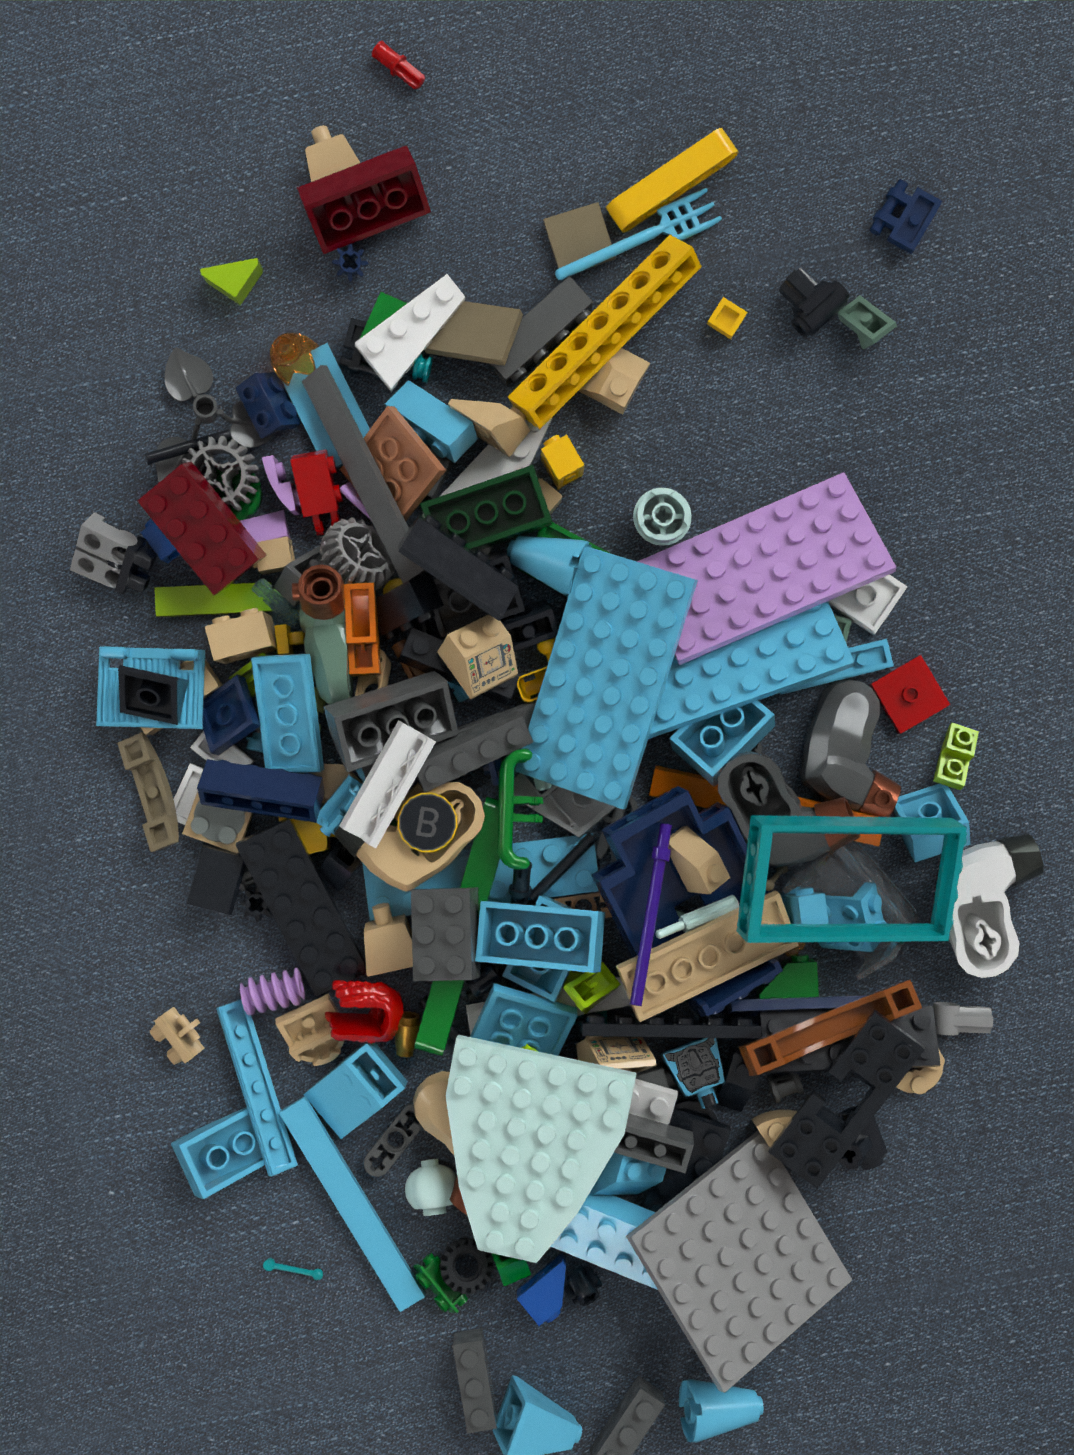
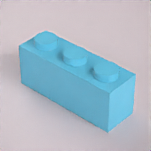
[385,380,478,463]

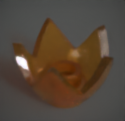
[269,333,319,386]

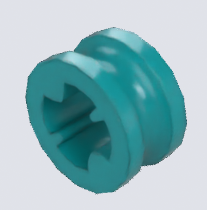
[412,354,433,383]

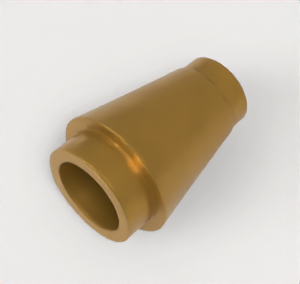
[395,1011,421,1057]

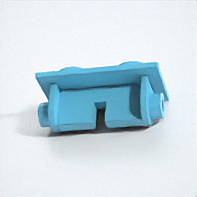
[316,775,362,837]

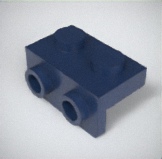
[236,372,301,438]

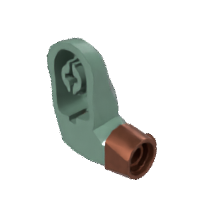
[292,565,354,705]

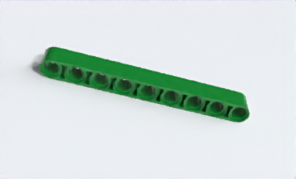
[414,796,515,1056]

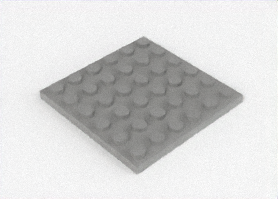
[626,1131,852,1393]

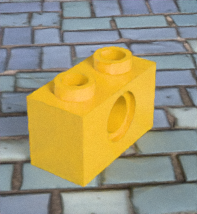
[541,434,584,489]

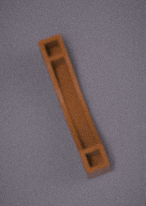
[739,980,922,1076]

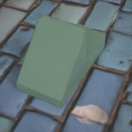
[837,295,897,349]

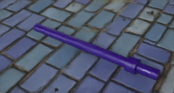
[630,823,672,1007]

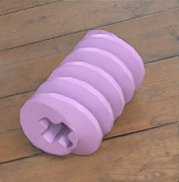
[240,967,305,1016]

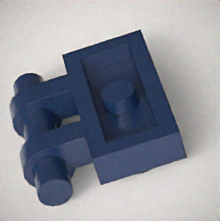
[869,179,943,254]

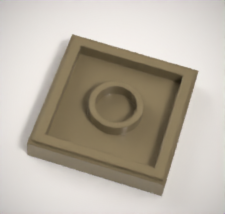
[543,202,616,269]

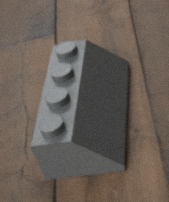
[324,670,459,772]

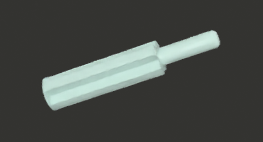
[655,895,739,939]

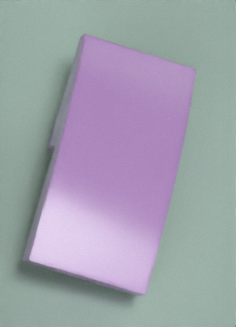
[262,455,301,515]

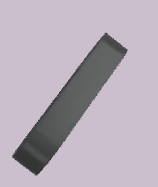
[364,1101,422,1177]

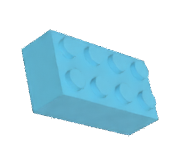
[475,901,605,973]
[550,1194,658,1290]

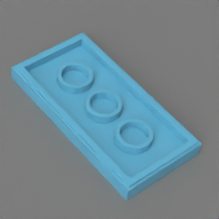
[276,343,370,469]
[251,654,324,773]

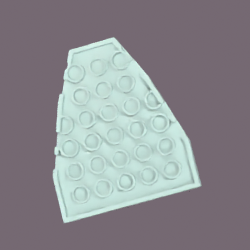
[445,1035,636,1263]

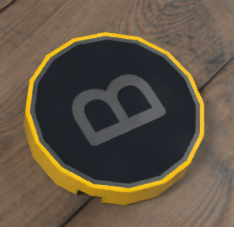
[398,793,458,852]

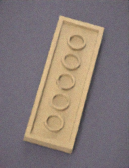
[616,891,799,1022]

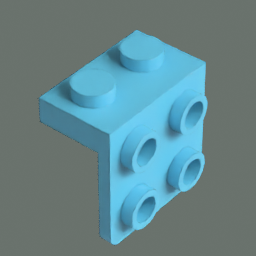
[818,882,887,952]

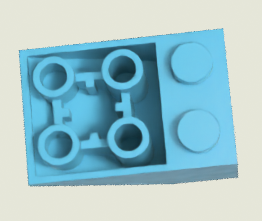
[303,1042,408,1139]

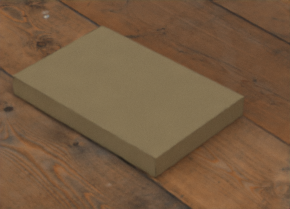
[424,301,523,366]

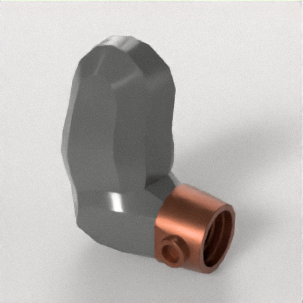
[800,679,901,817]

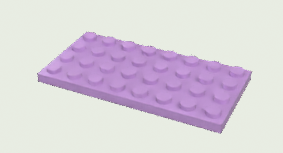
[637,472,896,665]

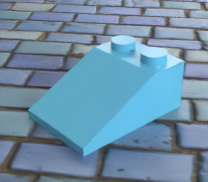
[171,1107,265,1199]

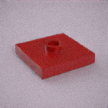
[869,655,950,734]

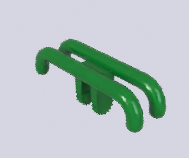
[497,749,543,870]

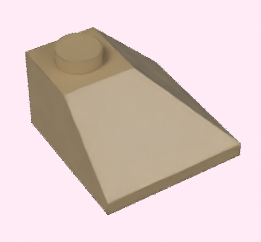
[579,348,650,415]
[448,399,530,457]

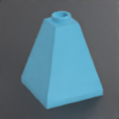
[492,1375,582,1455]

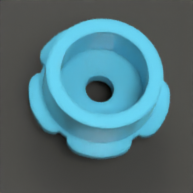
[246,732,263,753]

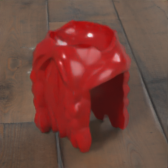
[325,980,404,1044]

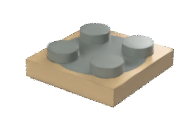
[182,791,253,854]

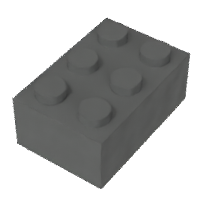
[411,887,481,981]

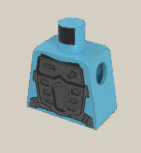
[660,1038,725,1109]

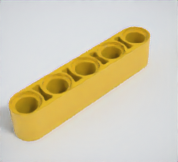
[606,128,739,233]

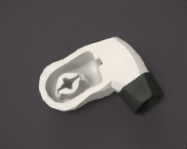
[949,834,1044,978]

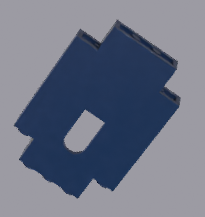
[591,786,783,1017]

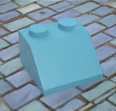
[894,784,970,862]
[589,1153,666,1195]

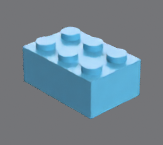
[670,700,775,787]

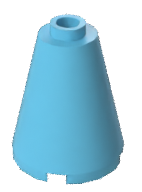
[507,536,592,597]
[679,1379,764,1443]

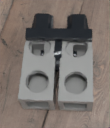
[70,512,158,594]

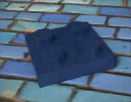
[203,675,261,756]

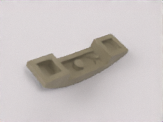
[117,732,179,852]

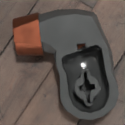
[718,751,861,867]

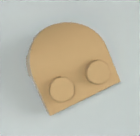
[275,994,344,1066]

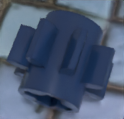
[332,244,369,283]

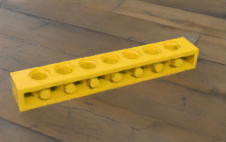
[508,235,702,429]

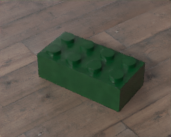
[420,465,552,552]

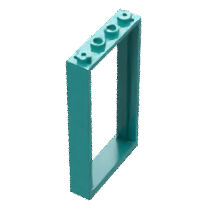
[736,815,967,943]

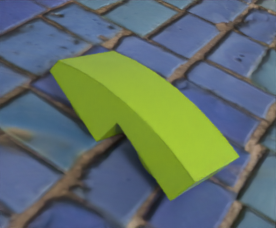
[933,722,979,790]

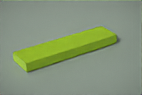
[154,582,273,617]

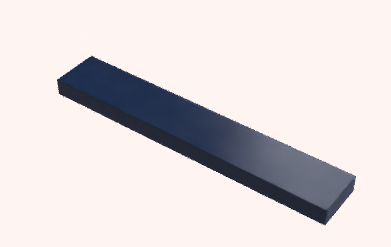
[726,995,867,1017]

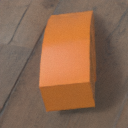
[344,583,381,676]

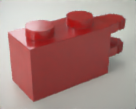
[290,449,343,536]

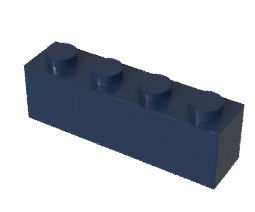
[197,759,325,823]

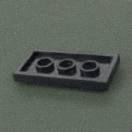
[642,1109,731,1212]

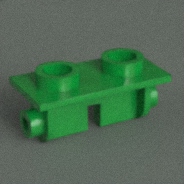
[413,1253,468,1314]

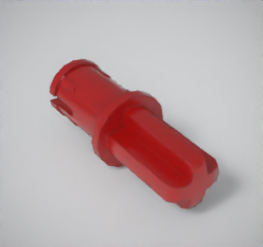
[371,40,425,89]

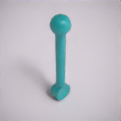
[263,1258,323,1280]

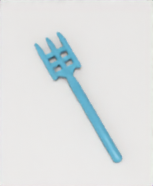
[555,188,722,280]

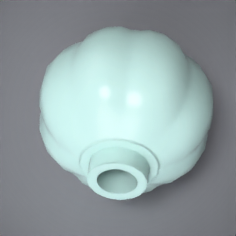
[405,1159,457,1216]

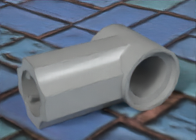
[933,1002,993,1035]

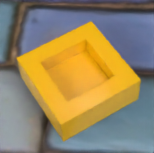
[707,297,748,339]

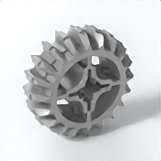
[182,436,259,511]
[319,517,395,591]

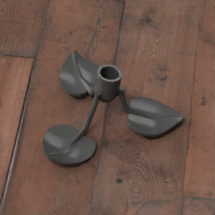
[155,347,280,482]

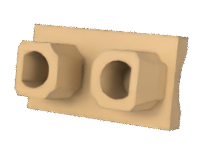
[150,1007,205,1065]

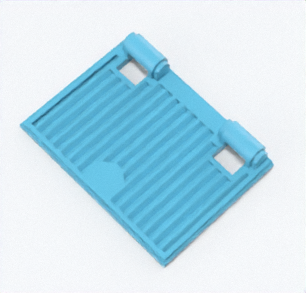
[96,646,205,729]

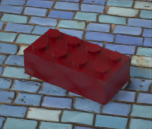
[297,145,431,254]
[137,461,267,595]

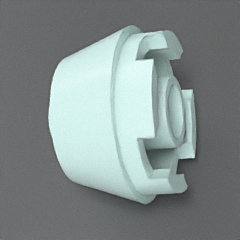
[633,488,691,546]

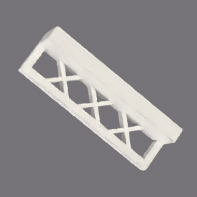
[339,720,436,848]

